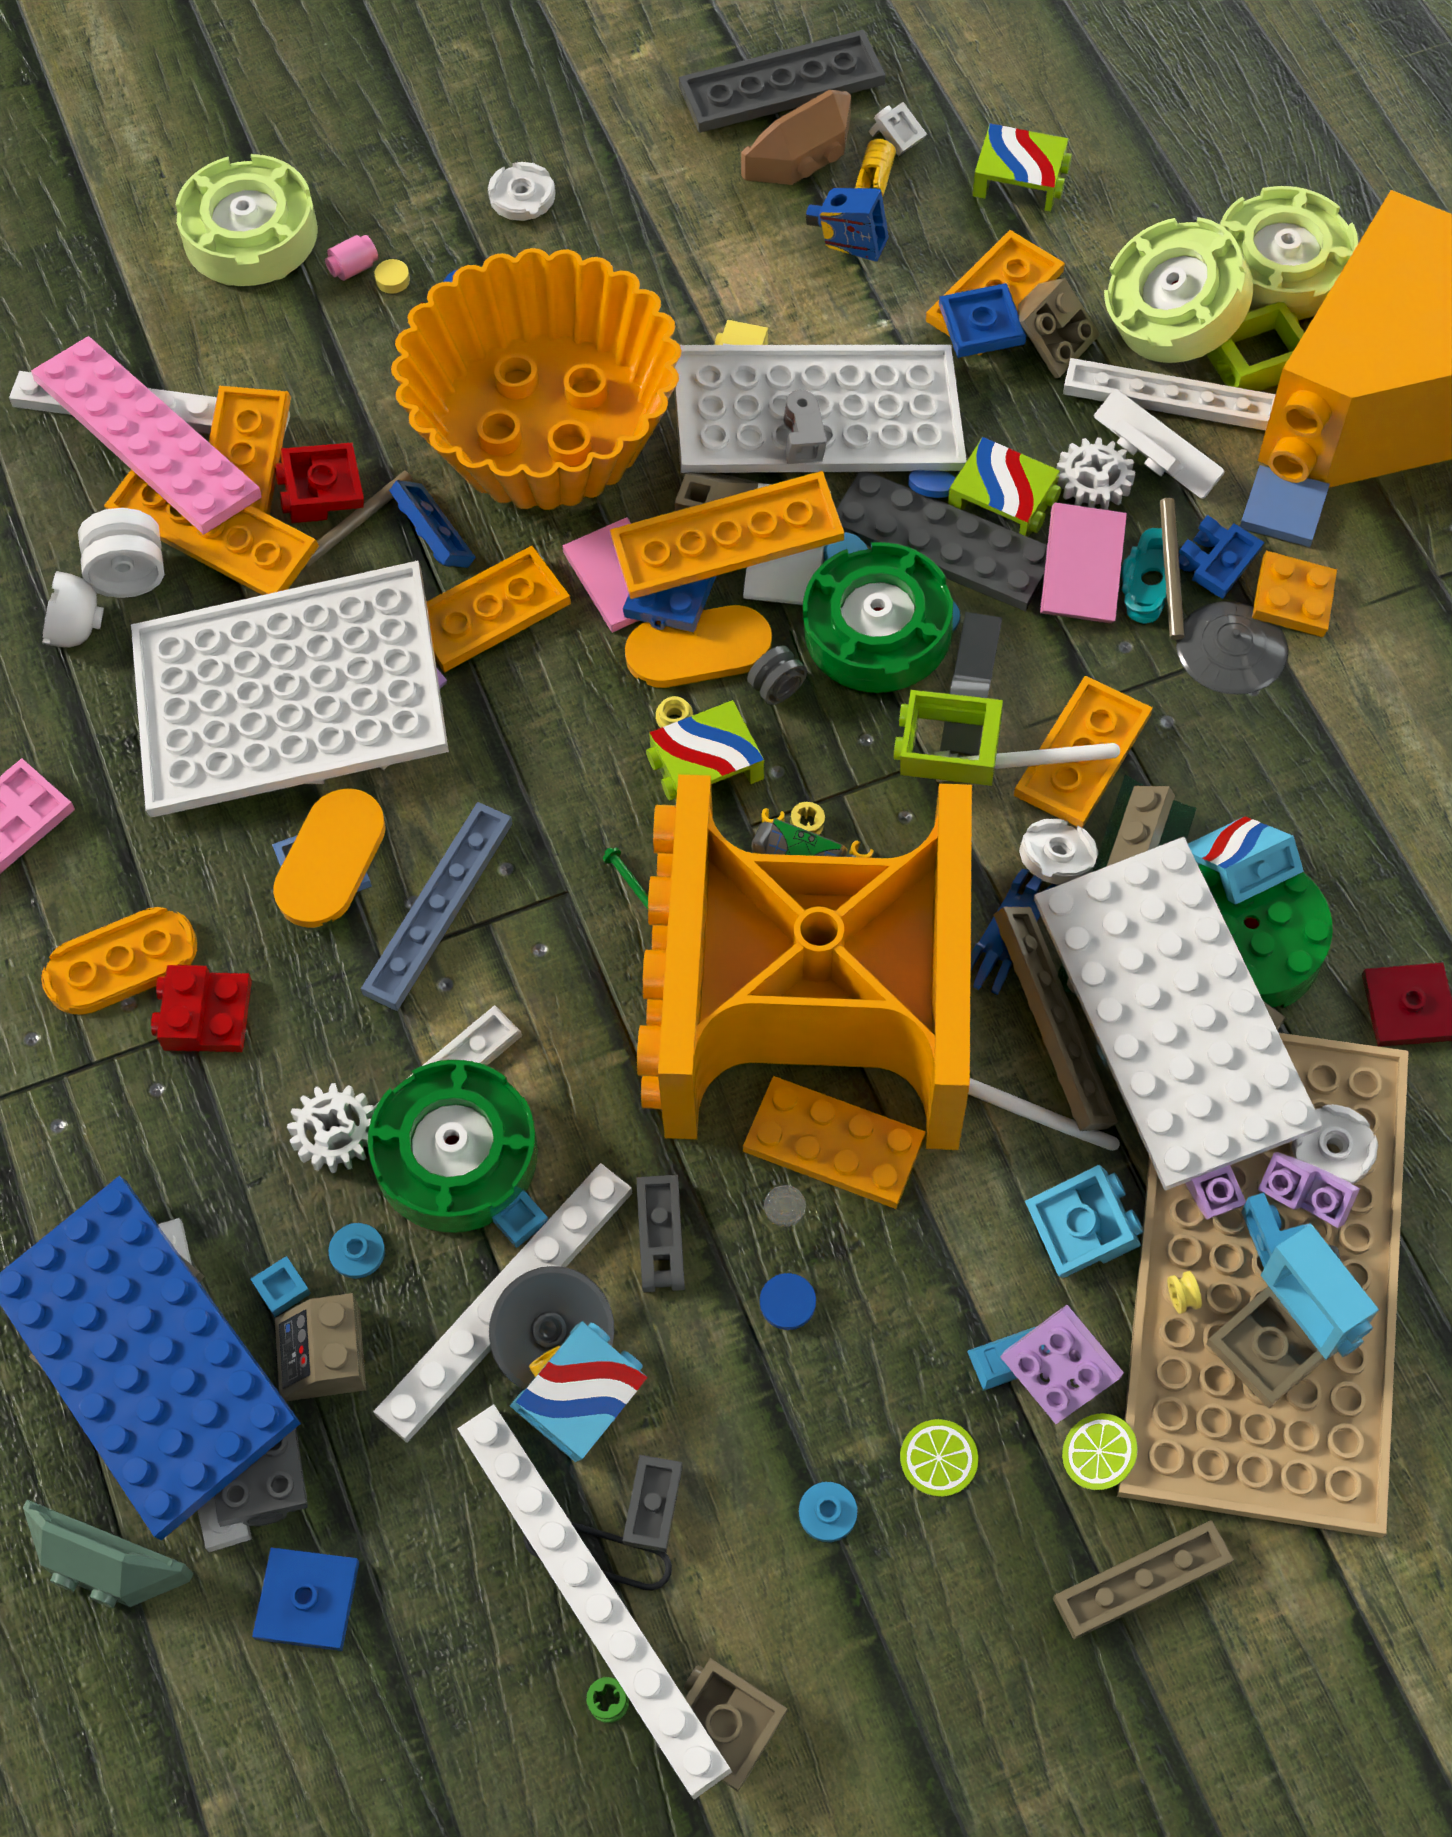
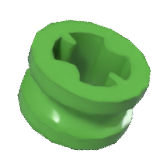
[586,1677,629,1723]

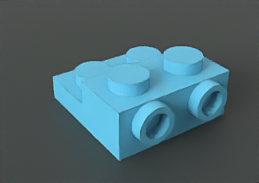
[1025,1165,1144,1279]

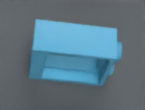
[1260,1224,1379,1360]

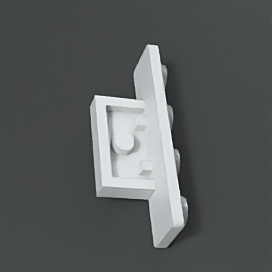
[1094,389,1225,499]

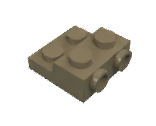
[1206,1286,1325,1408]
[683,1658,788,1792]

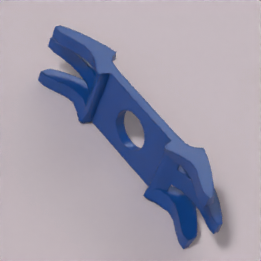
[970,869,1058,995]

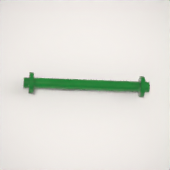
[603,847,648,910]

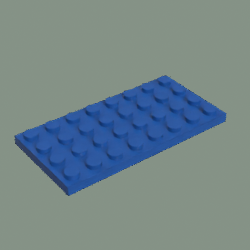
[0,1175,301,1541]

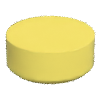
[374,259,410,294]

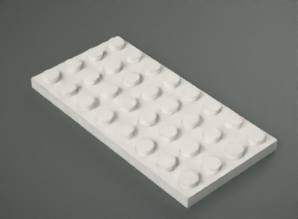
[674,345,967,473]
[1034,837,1323,1191]

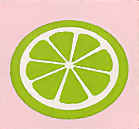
[1062,1413,1138,1490]
[900,1419,978,1497]

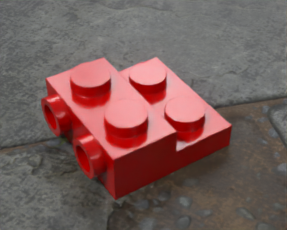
[275,442,364,523]
[151,965,252,1052]

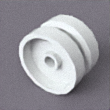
[78,508,165,598]

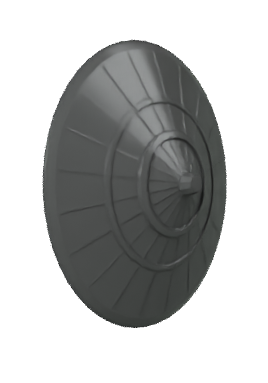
[1176,601,1288,695]
[489,1266,614,1390]

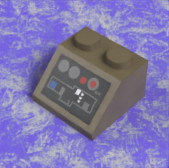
[275,1293,366,1402]

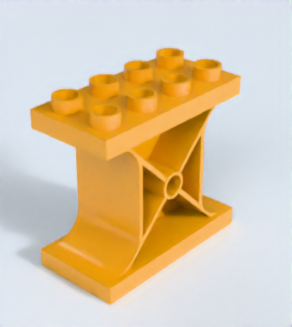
[637,774,972,1150]

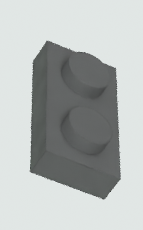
[622,1455,683,1553]

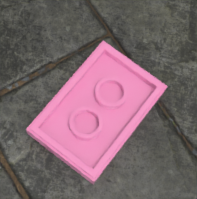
[1040,503,1127,623]
[563,517,639,633]

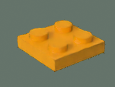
[1252,550,1337,637]

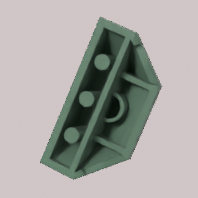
[23,1499,194,1608]

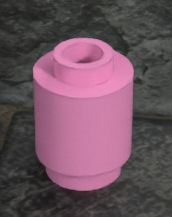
[325,235,378,281]

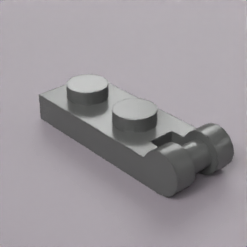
[637,1175,685,1293]

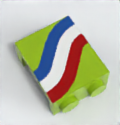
[972,123,1072,212]
[948,437,1062,537]
[646,700,764,801]

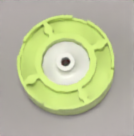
[175,154,318,286]
[1220,186,1358,320]
[1104,217,1253,363]

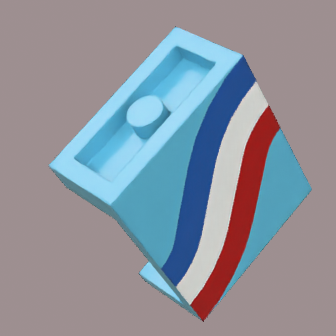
[1188,816,1304,904]
[510,1321,648,1462]

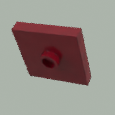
[1362,962,1452,1047]

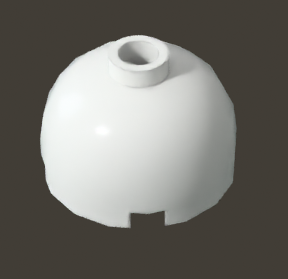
[42,571,104,648]

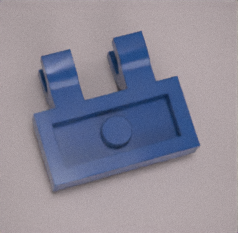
[1179,515,1265,599]

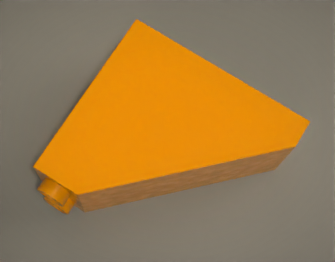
[1257,190,1452,488]

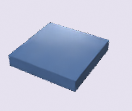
[1240,465,1330,547]

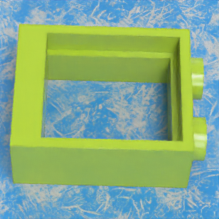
[1206,302,1304,391]
[894,690,1003,786]

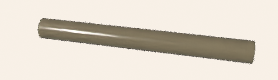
[305,471,413,568]
[1160,498,1185,640]

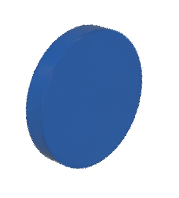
[908,470,955,498]
[760,1273,816,1330]

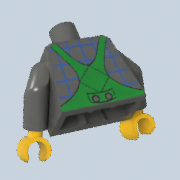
[751,808,874,858]

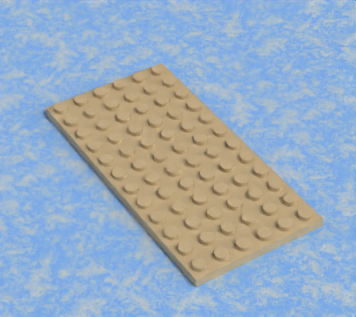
[1117,1033,1408,1538]

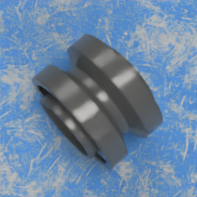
[747,645,807,705]

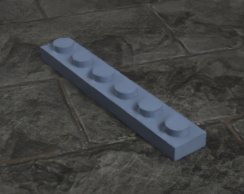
[361,802,513,1011]

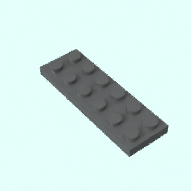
[679,30,886,133]
[836,472,1047,612]

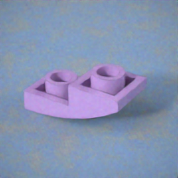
[1258,1152,1360,1228]
[1185,1165,1246,1220]

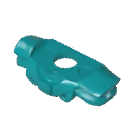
[1120,528,1167,623]

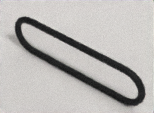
[524,1522,672,1591]

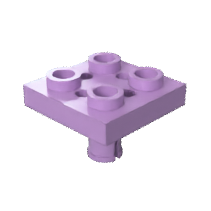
[1000,1305,1124,1424]

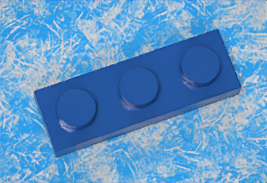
[389,480,476,568]

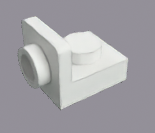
[869,102,927,156]

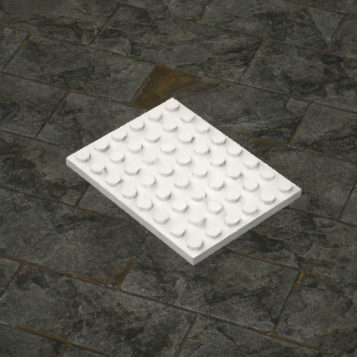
[131,561,449,818]

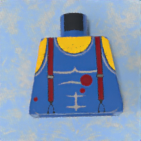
[806,188,889,261]

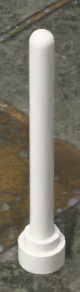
[934,743,1120,782]
[968,1078,1120,1151]

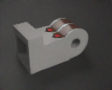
[783,390,827,464]

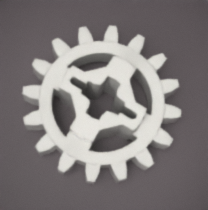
[1056,437,1135,510]
[287,1083,374,1173]

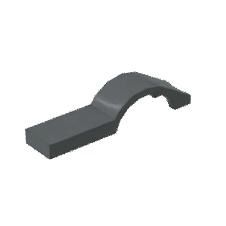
[940,612,1002,756]

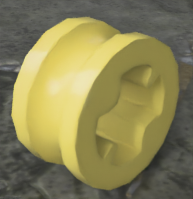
[790,802,825,835]
[1167,1271,1202,1314]

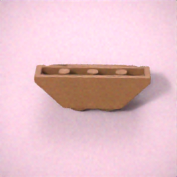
[741,90,851,185]

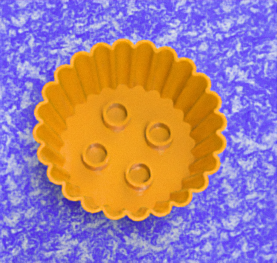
[391,248,682,510]

